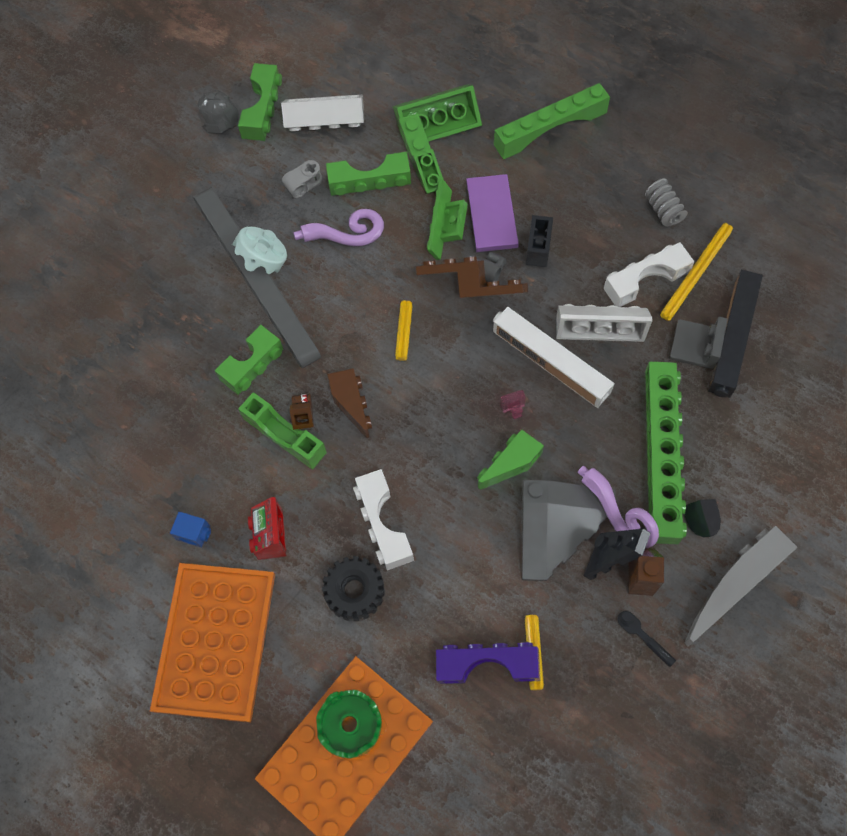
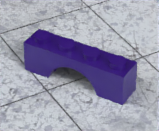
[436,642,541,684]

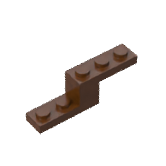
[416,257,528,298]

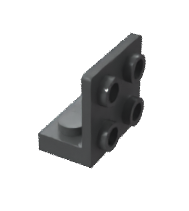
[670,317,728,369]

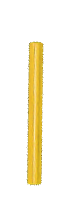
[660,223,733,321]

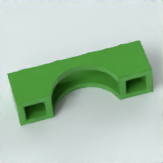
[238,63,282,141]
[326,152,411,196]
[238,392,327,470]

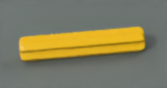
[395,300,412,361]
[525,615,544,690]

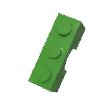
[215,325,283,395]

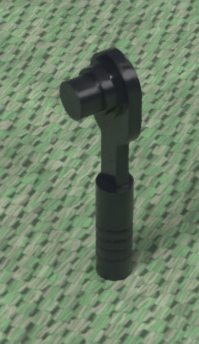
[617,611,677,667]

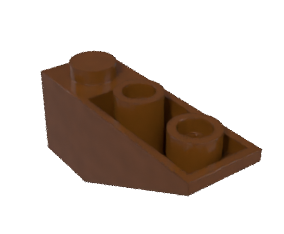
[327,368,372,438]

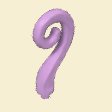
[293,209,384,246]
[578,466,659,548]

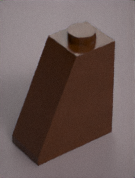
[628,547,664,596]

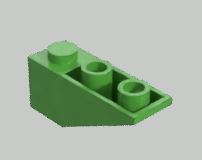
[477,430,544,490]

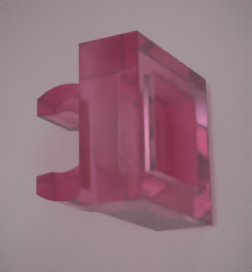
[500,390,526,419]

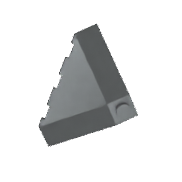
[522,480,616,581]

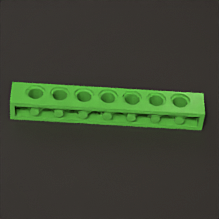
[645,362,687,545]

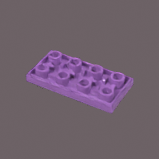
[466,174,518,252]

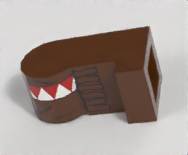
[289,394,314,430]

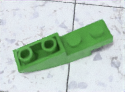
[398,113,443,195]

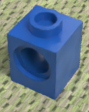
[170,512,211,548]

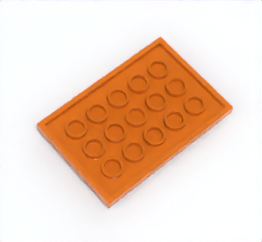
[150,563,275,723]
[255,656,433,836]

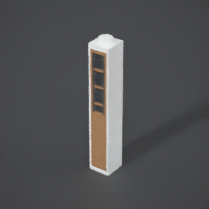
[493,307,615,408]

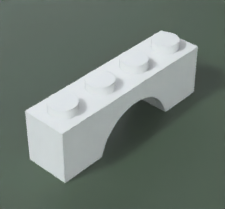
[604,242,694,307]
[353,469,414,570]

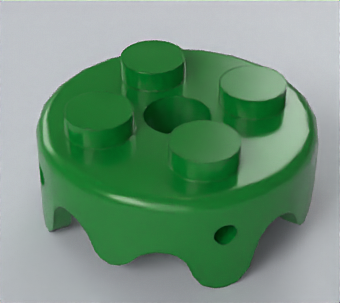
[316,690,382,759]

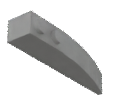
[684,526,798,646]

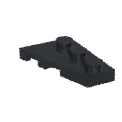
[584,528,651,580]

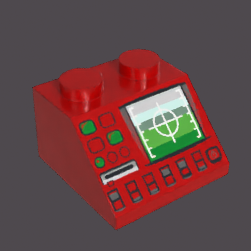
[248,497,286,560]

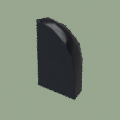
[685,499,721,538]

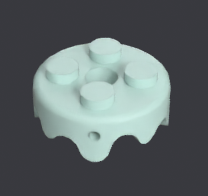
[232,227,287,274]

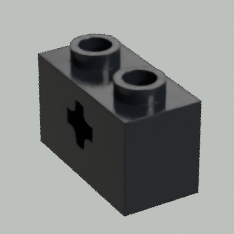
[526,215,553,267]

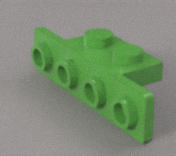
[427,180,468,260]

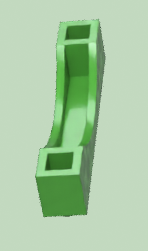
[494,83,610,160]

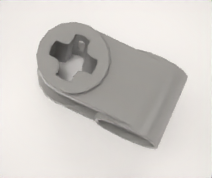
[282,160,322,198]

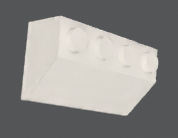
[281,94,364,131]
[556,304,652,342]

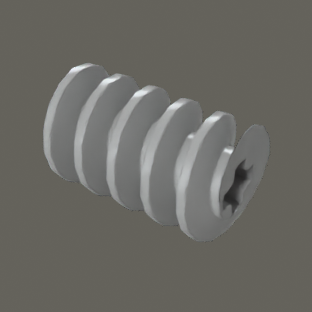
[645,178,688,226]

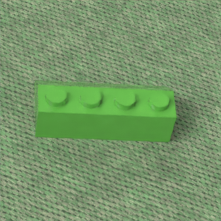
[393,84,482,143]

